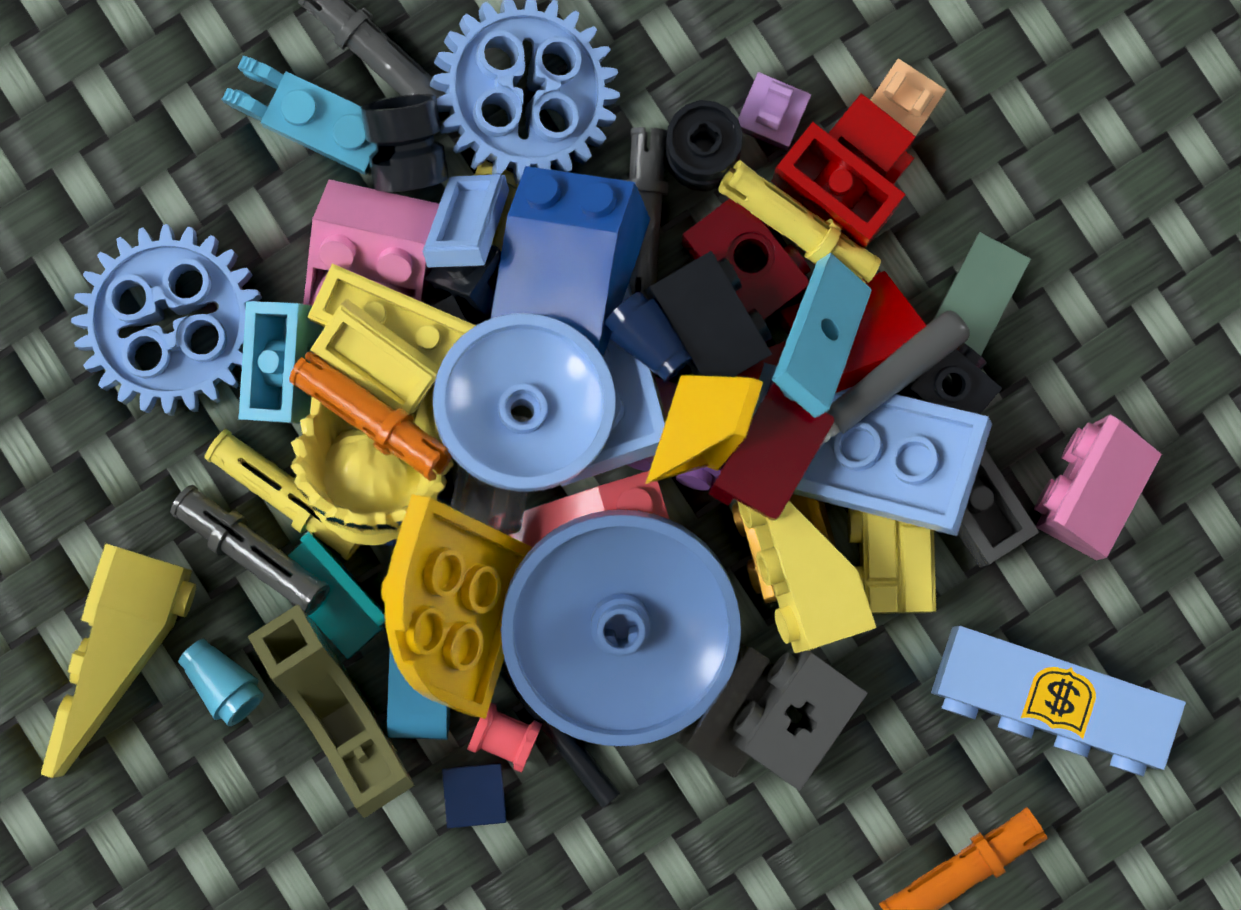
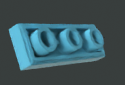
[772,253,872,418]

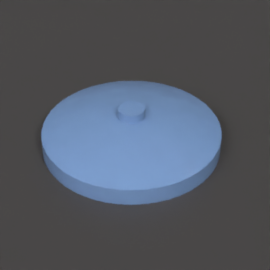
[501,509,741,746]

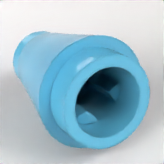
[178,639,264,726]

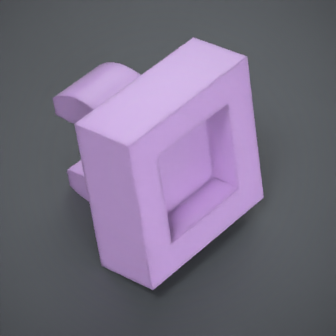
[738,72,811,151]

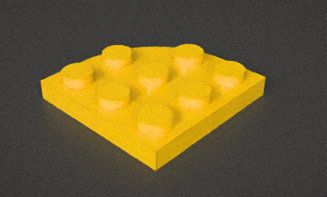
[381,494,533,719]

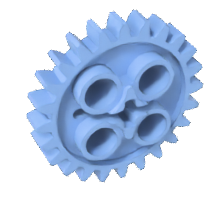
[430,0,620,185]
[71,224,262,416]

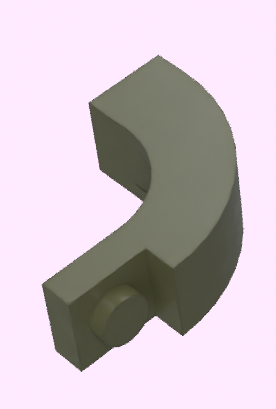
[248,604,415,818]

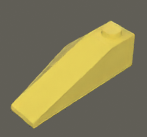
[41,543,196,778]

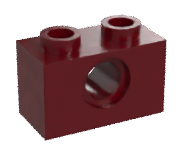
[681,198,811,323]

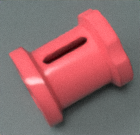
[467,702,542,773]

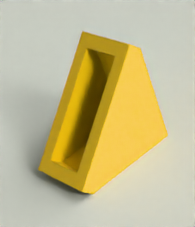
[646,375,763,484]

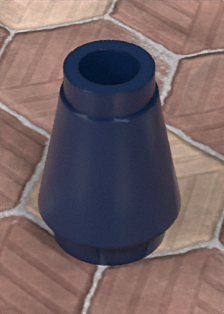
[605,292,692,382]

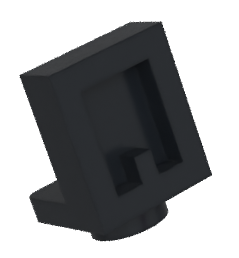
[426,244,501,324]

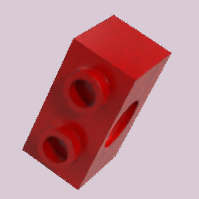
[771,122,906,248]

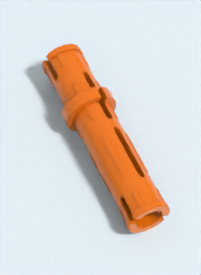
[289,352,452,481]
[878,807,1048,910]

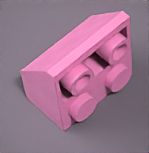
[303,180,439,306]
[1034,415,1162,560]

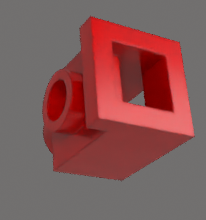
[828,93,916,185]

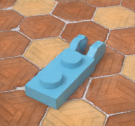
[222,56,376,175]

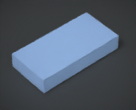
[423,174,509,268]

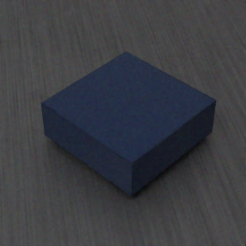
[442,763,507,828]

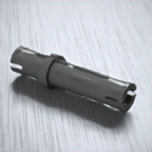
[298,0,446,98]
[624,127,669,301]
[170,485,330,616]

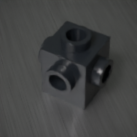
[905,343,1002,414]

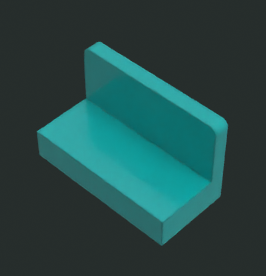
[288,531,386,660]

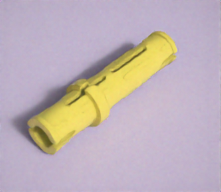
[718,160,881,284]
[204,429,361,560]

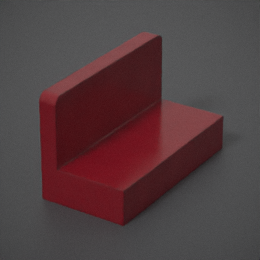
[708,382,834,521]

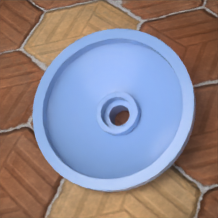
[433,313,615,492]

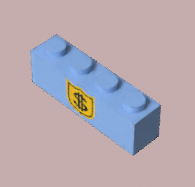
[931,626,1186,777]

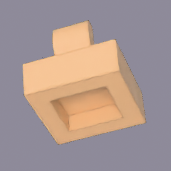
[871,58,946,136]

